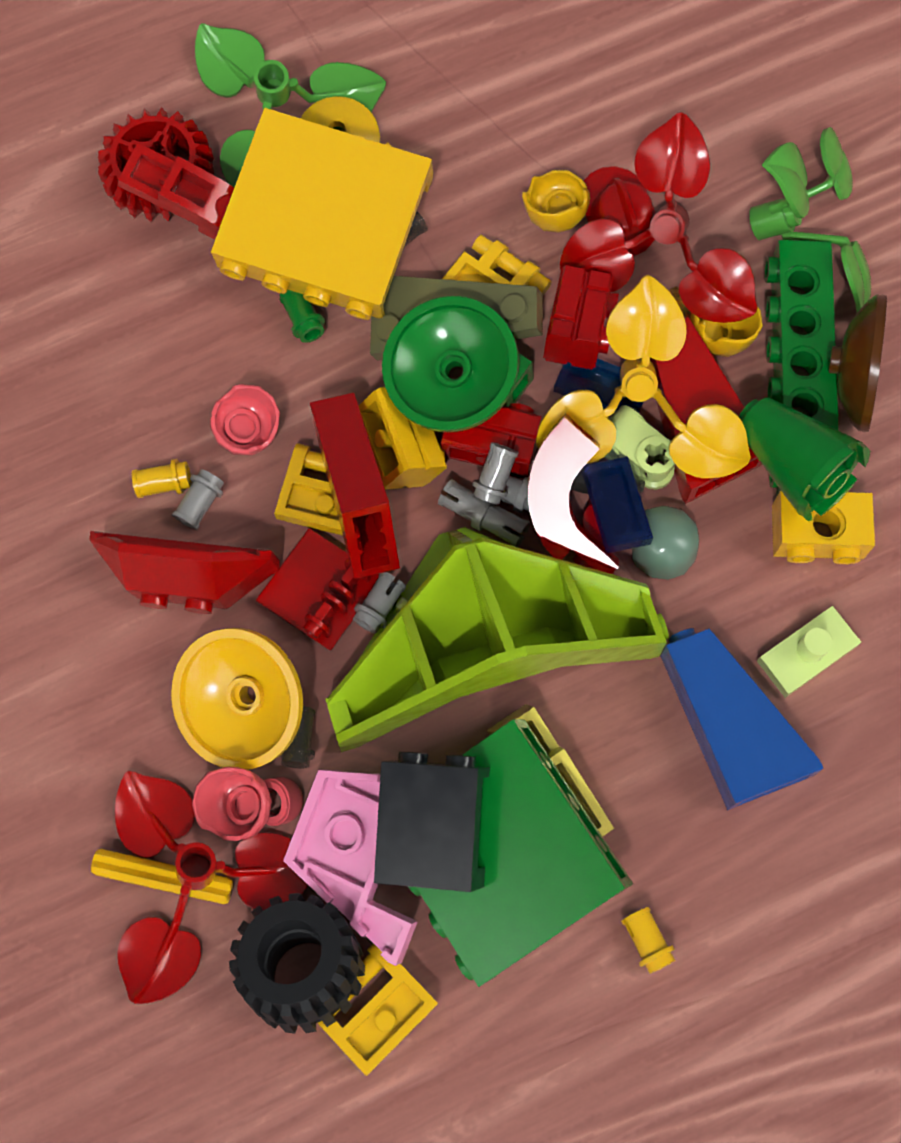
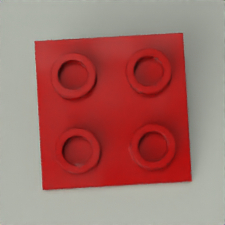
[256,528,380,651]

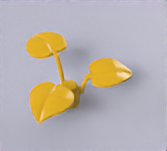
[536,274,751,478]

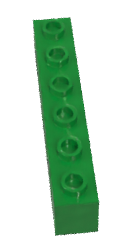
[764,240,839,496]

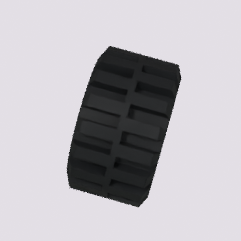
[229,893,365,1034]

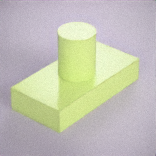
[757,606,861,698]

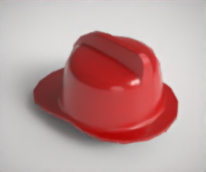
[584,166,656,257]

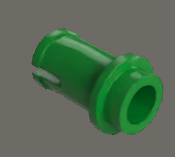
[279,290,325,343]

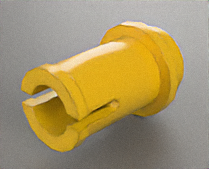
[132,459,192,498]
[621,907,676,974]

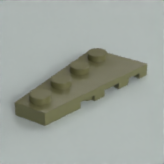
[370,276,543,361]

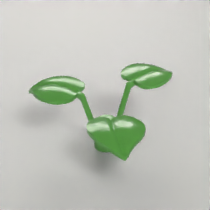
[195,24,386,187]
[749,127,871,314]

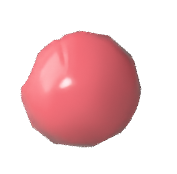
[210,384,280,456]
[192,767,272,841]

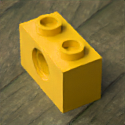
[772,491,875,565]

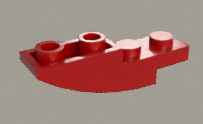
[118,142,235,240]

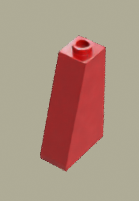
[650,317,762,504]
[310,392,400,579]

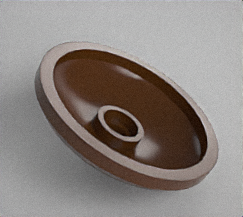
[829,294,887,432]

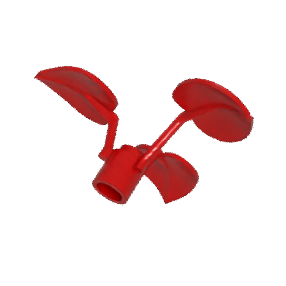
[560,112,758,323]
[115,771,309,1004]

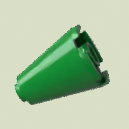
[739,397,871,521]

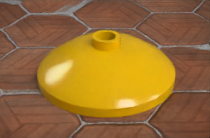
[171,627,303,770]

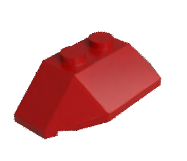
[89,531,280,614]

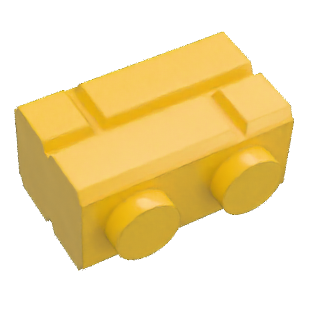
[358,387,447,490]

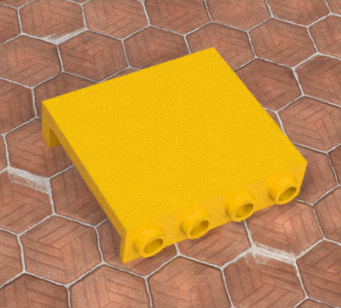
[211,107,433,320]

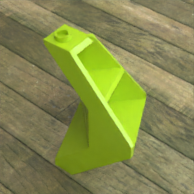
[325,527,669,752]

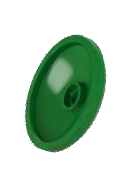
[382,296,519,432]

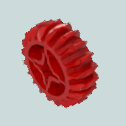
[98,107,214,222]

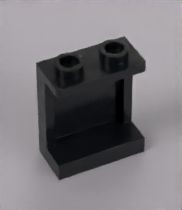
[374,752,490,892]

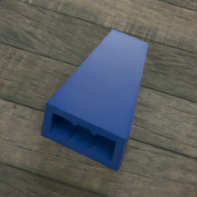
[660,628,824,810]

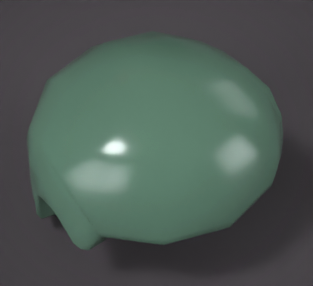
[630,506,699,580]

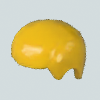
[522,170,590,233]
[690,307,763,357]

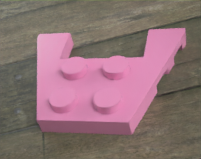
[283,769,417,966]

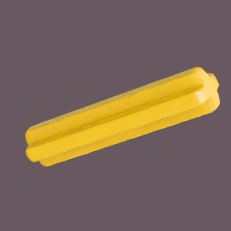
[91,849,233,904]

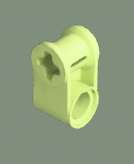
[605,405,675,490]

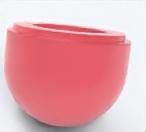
[264,777,303,826]

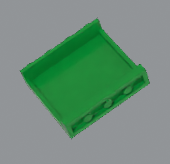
[408,719,634,987]

